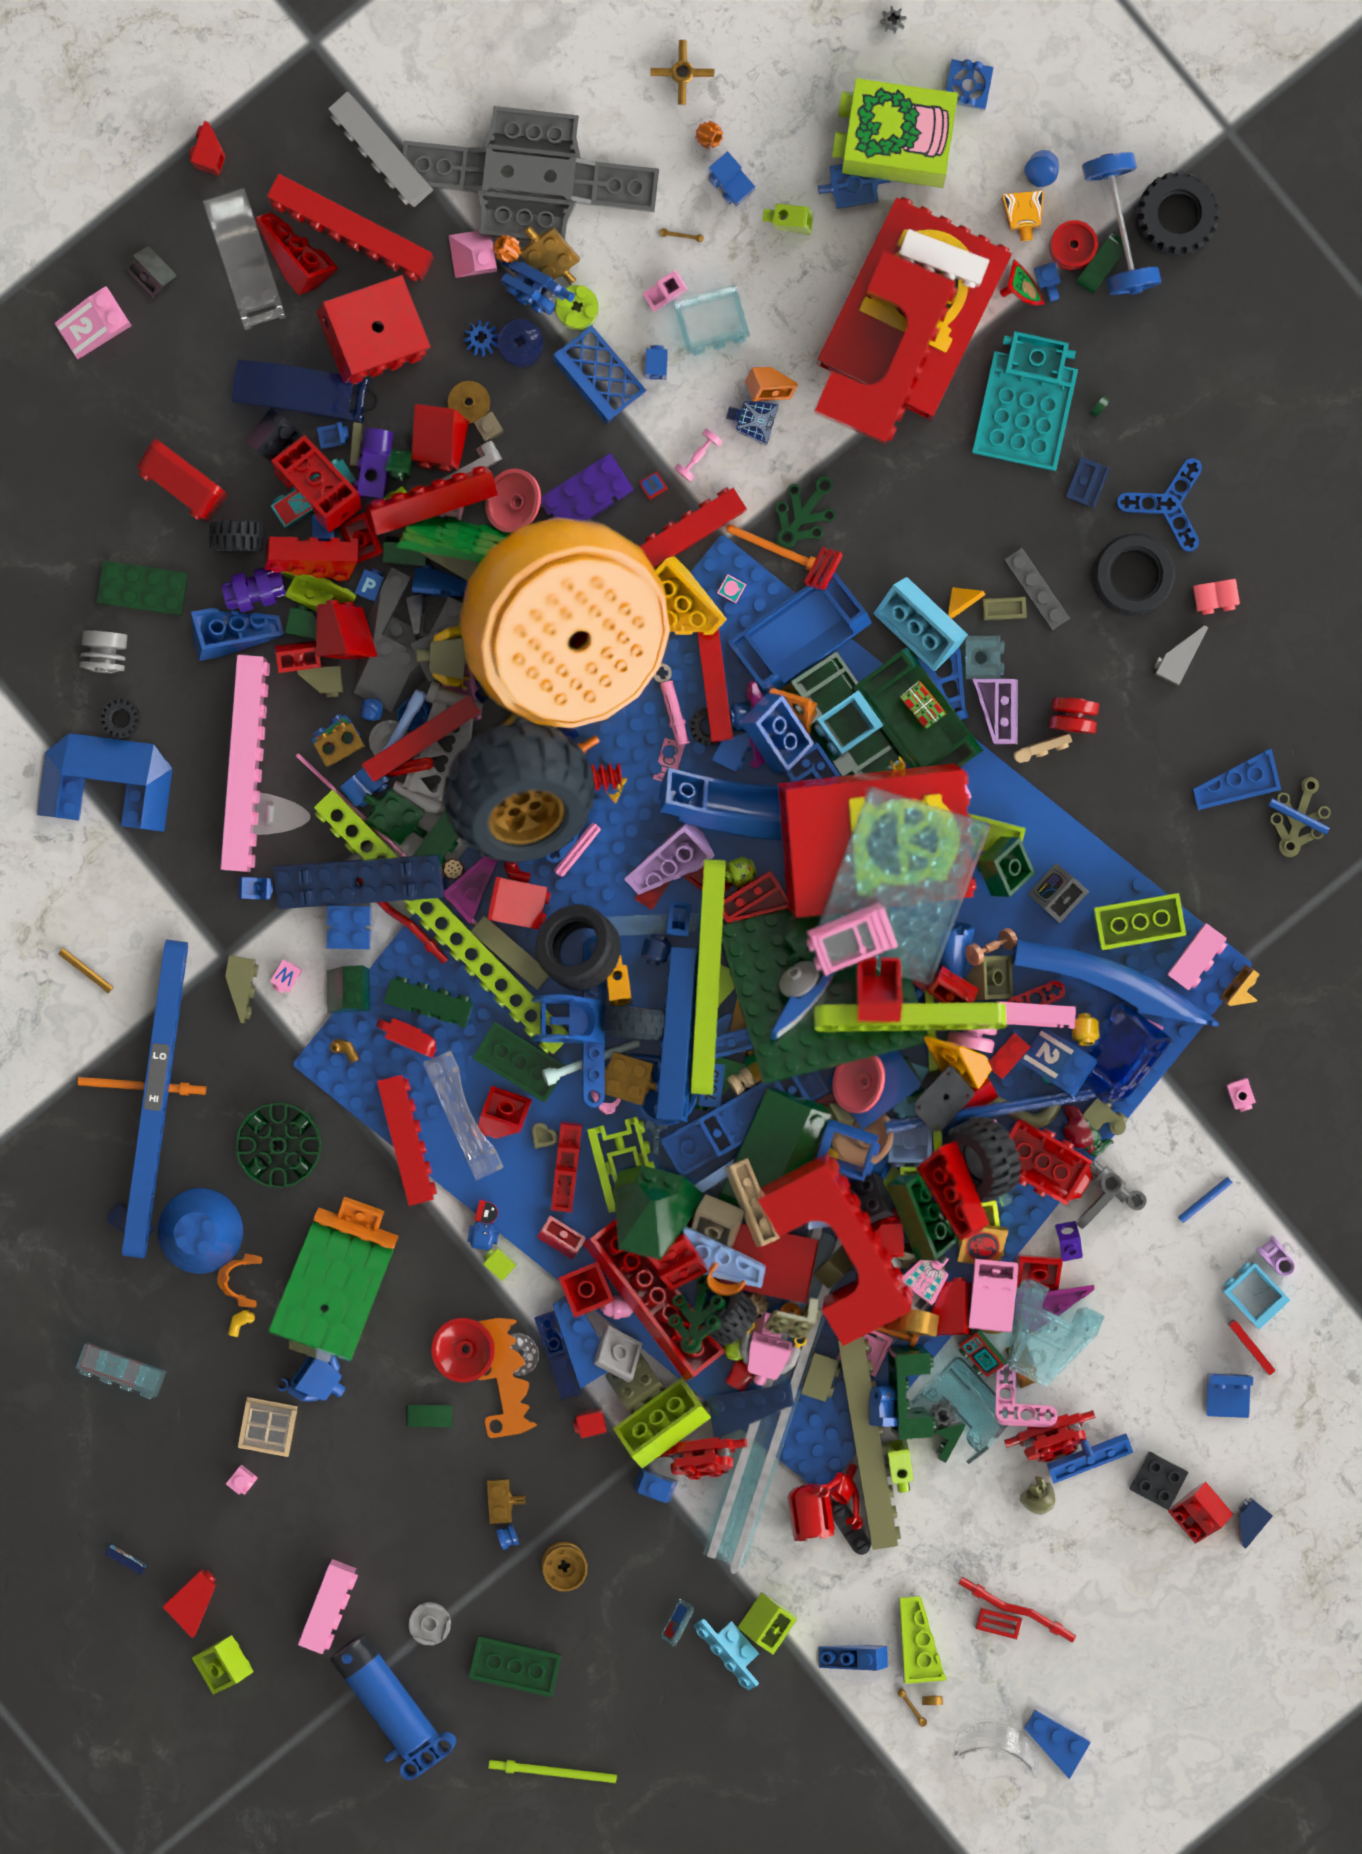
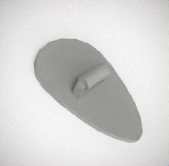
[253,793,310,835]

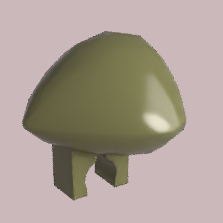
[1020,1476,1056,1515]

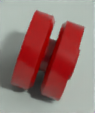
[1049,220,1098,271]
[1049,697,1099,734]

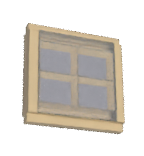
[238,1397,298,1457]

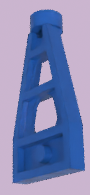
[916,648,969,720]

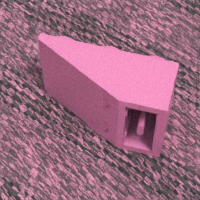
[969,1259,1018,1332]

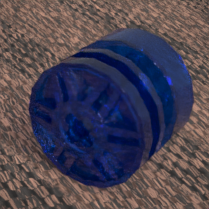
[498,319,544,368]

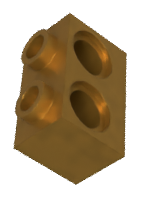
[314,722,365,767]

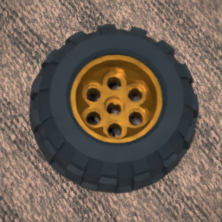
[443,722,595,862]

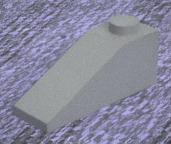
[1153,625,1208,686]

